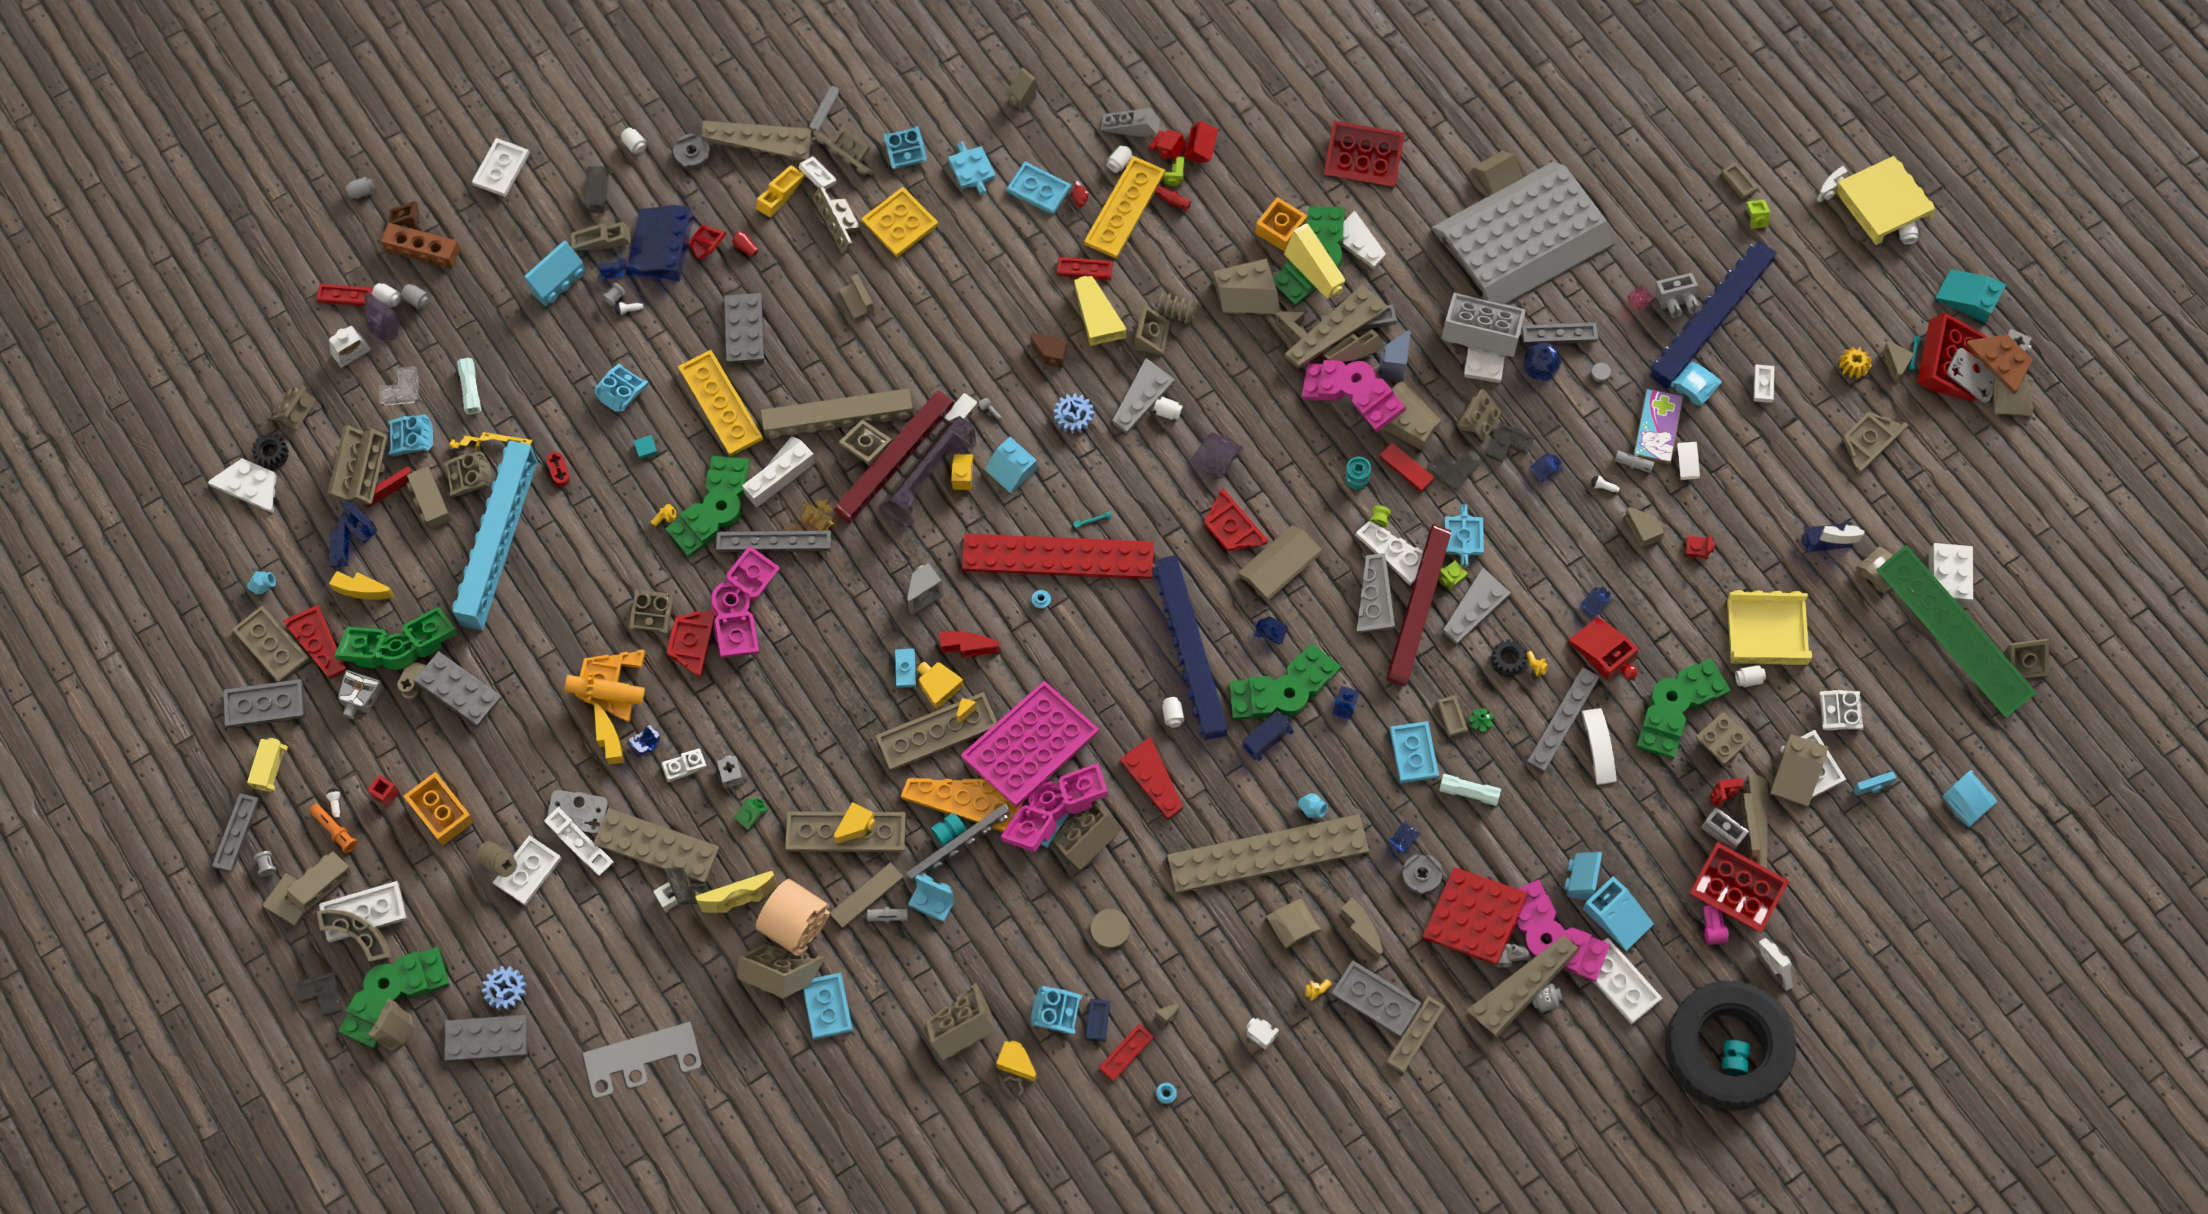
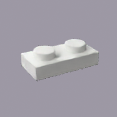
[799,157,837,190]
[1753,365,1774,403]

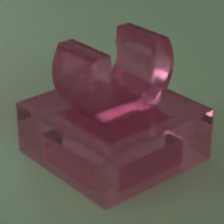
[1627,284,1654,310]

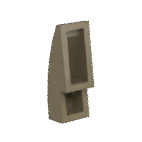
[571,222,631,251]
[1322,330,1385,362]
[1340,898,1383,960]

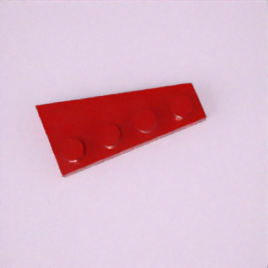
[283,605,347,679]
[1119,737,1183,820]

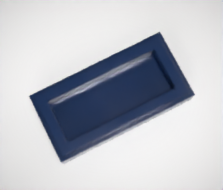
[1086,999,1110,1042]

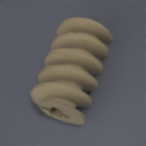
[1158,291,1198,324]
[477,841,517,877]

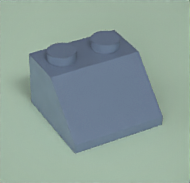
[1379,331,1411,381]

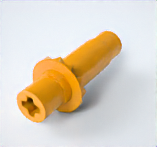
[564,672,645,705]

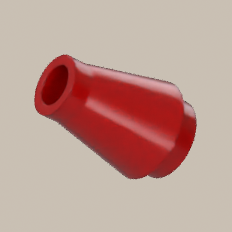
[732,231,759,258]

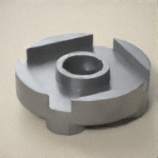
[673,134,710,170]
[1402,854,1442,895]

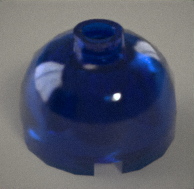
[1523,343,1561,380]

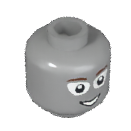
[1533,983,1562,1012]

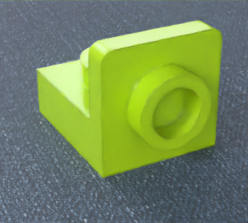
[1164,157,1184,186]
[1746,200,1770,229]
[1438,561,1468,590]

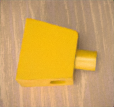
[917,662,964,710]

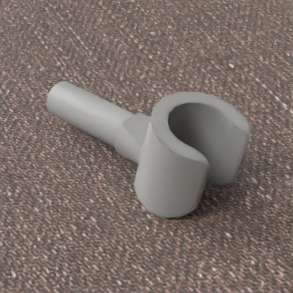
[979,398,1001,420]

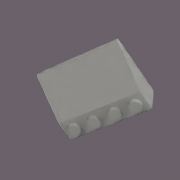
[1441,293,1526,357]

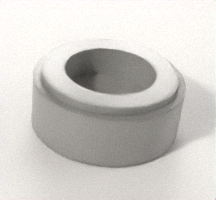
[1591,363,1611,382]

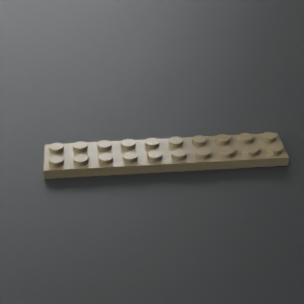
[1167,814,1369,894]

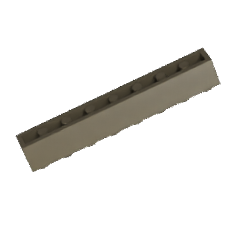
[761,389,913,438]

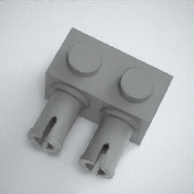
[1656,273,1700,318]

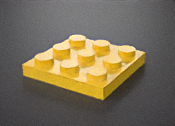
[861,187,939,257]

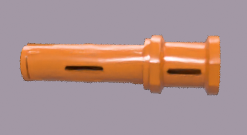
[309,804,358,854]

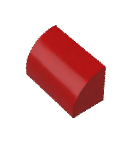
[1184,121,1218,162]

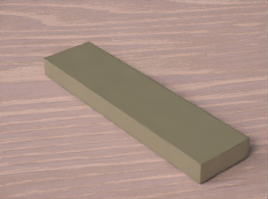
[830,862,904,929]
[1386,996,1445,1074]

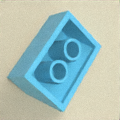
[524,240,586,306]

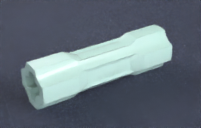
[457,358,481,415]
[1439,774,1501,806]

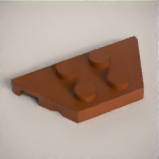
[1966,334,2033,394]

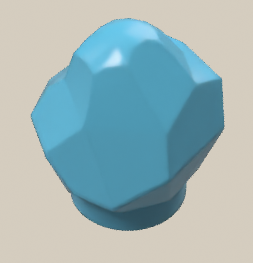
[247,571,276,594]
[1298,793,1328,818]

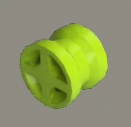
[1369,505,1391,528]

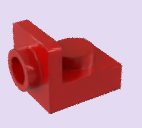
[1685,534,1715,559]

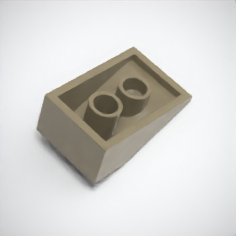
[1770,734,1828,807]

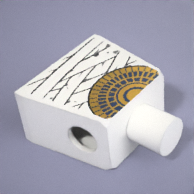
[329,326,371,368]

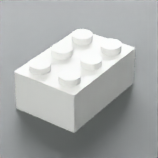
[1929,543,1973,608]

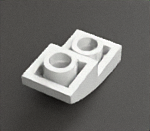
[1817,166,1847,202]
[1677,442,1700,480]
[1820,525,1865,544]
[661,748,706,782]

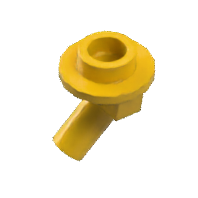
[651,504,676,527]
[1527,651,1548,677]
[1305,979,1331,1001]

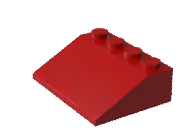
[1324,121,1405,187]
[1917,313,1987,401]
[1689,842,1789,933]

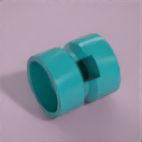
[1345,457,1371,490]
[930,812,966,847]
[1721,1040,1751,1076]

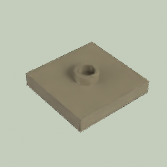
[262,873,306,927]

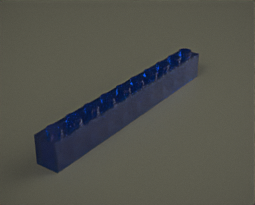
[1650,240,1777,389]
[1152,555,1228,741]

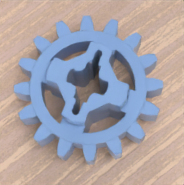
[1053,393,1094,434]
[482,966,527,1011]

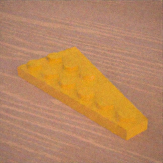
[901,779,1025,832]

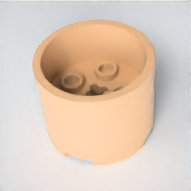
[756,879,830,956]

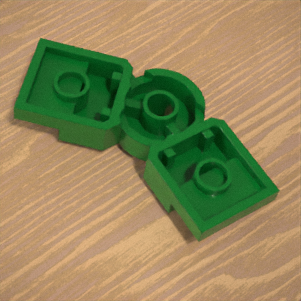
[1273,206,1345,307]
[665,456,750,558]
[335,607,457,670]
[1229,643,1341,720]
[1636,658,1731,759]
[338,947,450,1049]

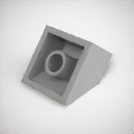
[907,563,944,615]

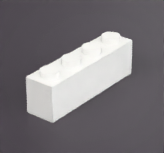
[742,436,815,508]

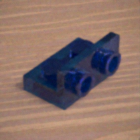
[338,499,378,543]
[329,522,350,567]

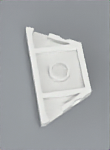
[208,458,276,513]

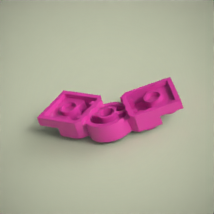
[1302,360,1407,432]
[711,546,780,658]
[1001,763,1109,852]
[1516,880,1610,982]

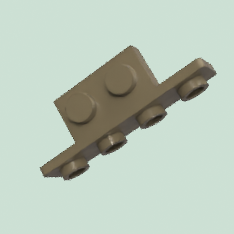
[813,127,874,175]
[813,186,860,254]

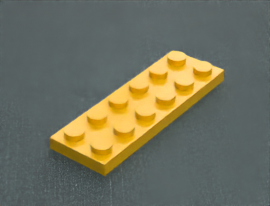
[1084,156,1165,259]
[678,350,763,457]

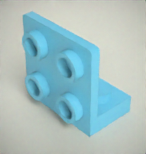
[908,875,955,922]

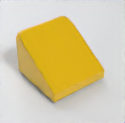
[956,698,977,723]

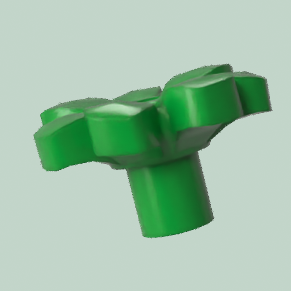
[1469,708,1493,733]

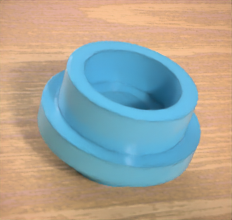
[1032,590,1051,609]
[1156,1083,1177,1104]

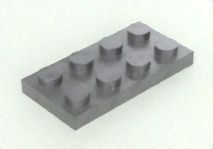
[724,293,764,364]
[414,651,501,727]
[224,679,305,728]
[1331,960,1421,1038]
[445,1015,528,1062]

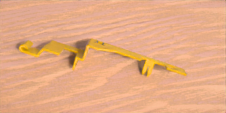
[449,432,532,451]

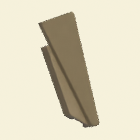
[1740,774,1768,869]

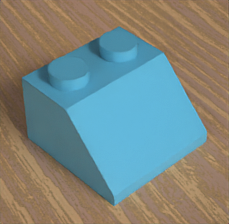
[984,437,1037,494]
[1564,852,1602,901]

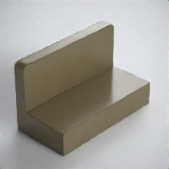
[839,274,874,320]

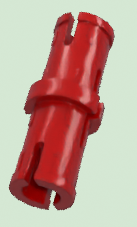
[1155,185,1192,211]

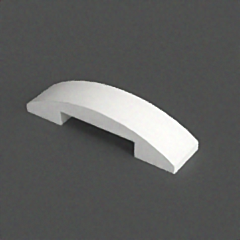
[1582,708,1616,785]
[544,807,614,876]

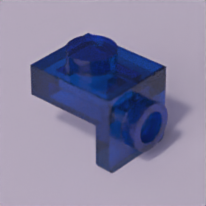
[599,252,627,279]
[1529,453,1563,482]
[1580,586,1613,617]
[1254,616,1288,645]
[1333,686,1360,719]
[626,724,660,757]
[1388,822,1421,854]

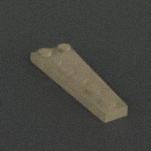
[702,121,811,162]
[1285,285,1389,369]
[1467,935,1580,1038]

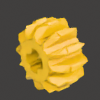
[1839,347,1871,379]

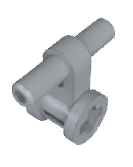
[1494,944,1533,968]

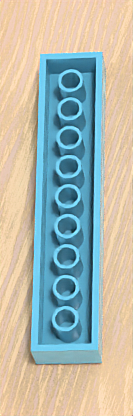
[452,441,538,631]

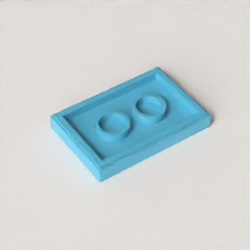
[1006,162,1072,215]
[1389,721,1439,784]
[803,972,853,1040]

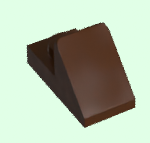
[388,201,420,230]

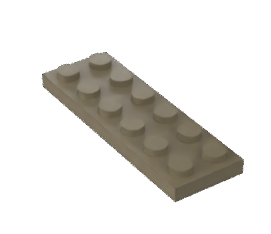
[876,692,997,772]
[593,808,720,884]
[785,812,906,852]

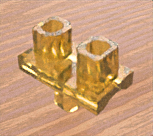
[800,498,837,531]

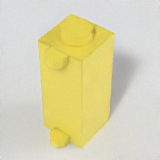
[247,738,288,792]

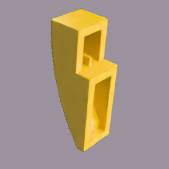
[756,166,805,218]
[329,571,394,600]
[594,704,625,764]

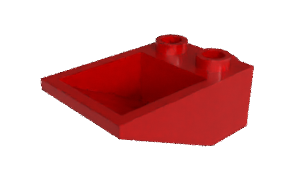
[1569,617,1638,681]

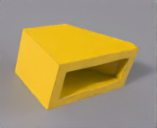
[952,454,973,490]
[833,802,876,844]
[996,1041,1036,1082]

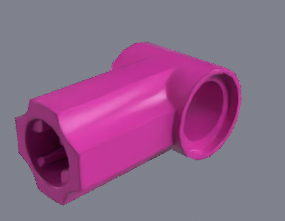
[1703,905,1729,945]

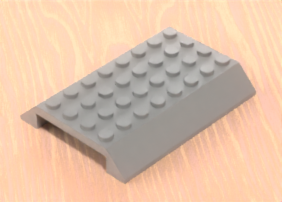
[1432,162,1614,305]

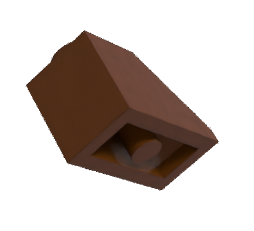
[1030,333,1068,367]

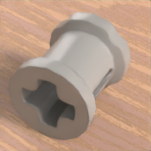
[602,282,627,307]
[254,851,276,877]

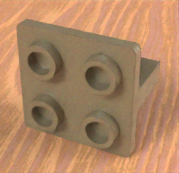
[272,385,317,430]
[1457,389,1501,441]
[1696,712,1751,764]

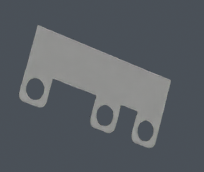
[583,1021,701,1098]

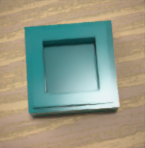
[634,435,658,459]

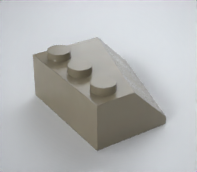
[1213,259,1280,316]
[1382,380,1441,451]
[1053,800,1123,870]
[737,944,824,998]
[926,983,995,1060]

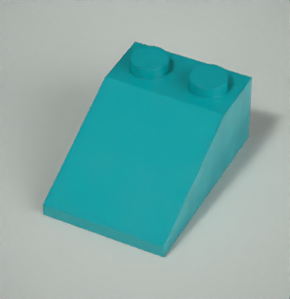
[1935,269,2006,324]

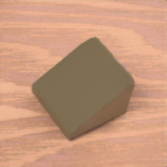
[1155,1004,1180,1025]

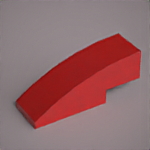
[939,631,1000,658]

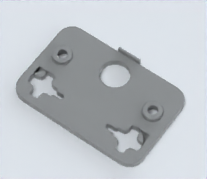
[1947,348,1995,403]
[547,790,608,834]

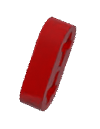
[547,452,570,487]

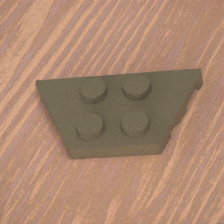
[1842,412,1908,474]

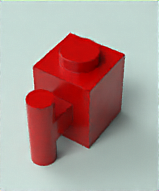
[1148,129,1187,161]

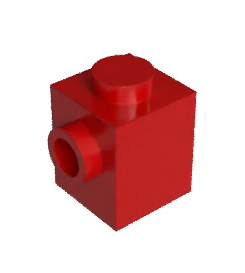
[367,775,400,807]

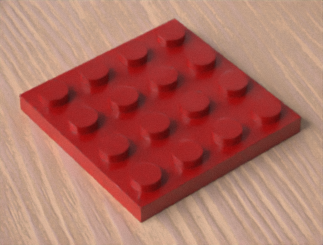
[1423,867,1528,965]

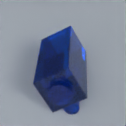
[1801,521,1854,552]
[1242,711,1294,761]

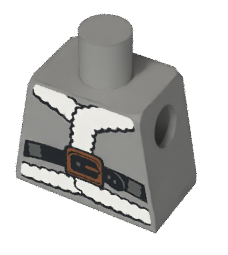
[338,670,384,719]

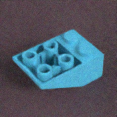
[1583,876,1654,951]

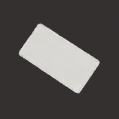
[944,393,977,426]

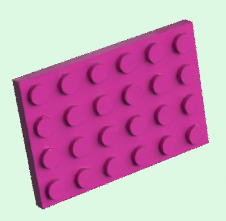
[961,681,1099,808]

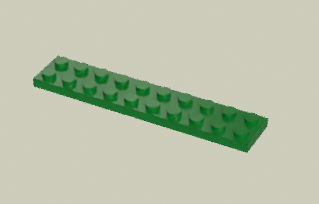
[1876,545,2037,718]

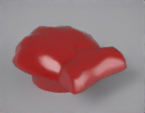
[1070,181,1088,208]

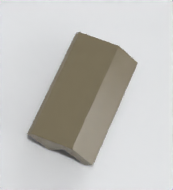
[327,425,388,504]
[1238,525,1323,600]

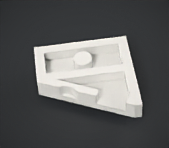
[1759,938,1793,991]

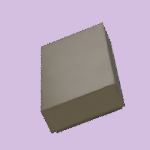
[1720,162,1758,200]
[1437,695,1468,737]

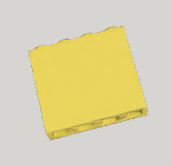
[1836,156,1935,245]
[1727,590,1812,665]

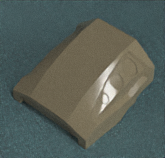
[1993,374,2033,418]
[444,451,492,497]
[1855,546,1893,594]
[629,590,675,633]
[1266,899,1321,949]
[368,998,413,1051]

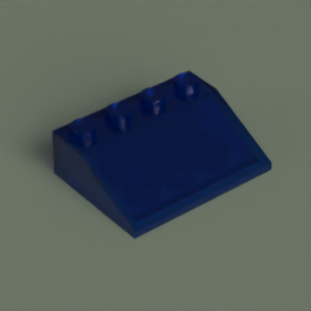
[626,205,694,281]

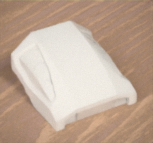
[1820,690,1863,731]

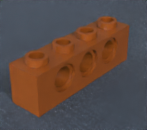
[381,223,460,268]

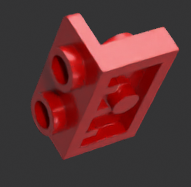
[1710,778,1744,809]

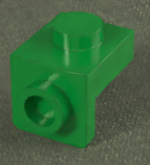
[734,798,769,830]

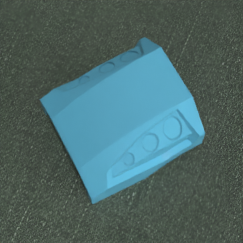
[883,126,927,169]
[1671,361,1722,406]
[594,363,648,412]
[389,414,433,456]
[1942,770,1997,827]
[1031,986,1082,1035]

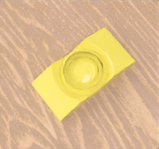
[696,871,778,913]

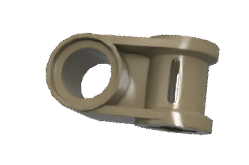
[397,661,426,699]

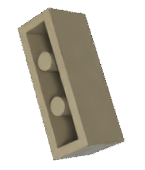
[407,466,452,529]
[287,852,350,913]

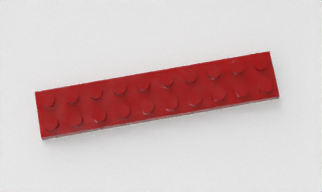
[962,534,1154,579]

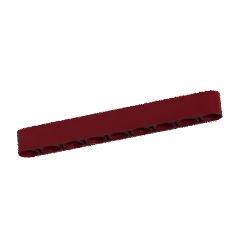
[834,391,955,523]
[1386,524,1451,687]

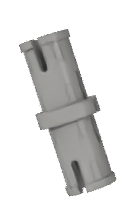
[1614,450,1654,473]
[867,907,908,923]

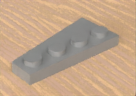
[1113,358,1175,434]
[1357,553,1395,633]
[1443,568,1510,645]

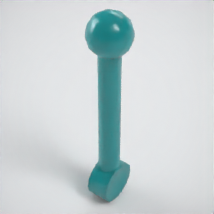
[1908,335,1921,371]
[1074,512,1112,529]

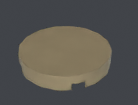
[1091,909,1130,949]

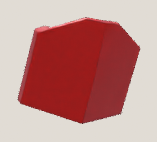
[688,224,727,260]

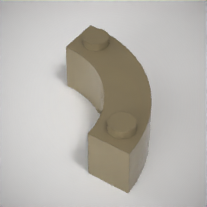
[316,910,392,962]

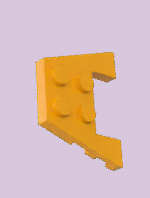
[576,650,645,722]

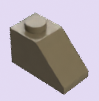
[1008,67,1037,110]
[1624,507,1665,548]

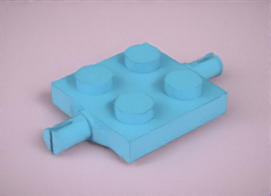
[948,142,995,195]
[1444,504,1484,567]

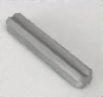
[809,86,839,132]

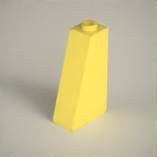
[1284,223,1345,299]
[1074,276,1126,346]

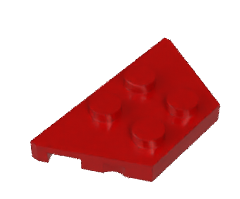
[1204,488,1268,552]
[667,610,716,677]

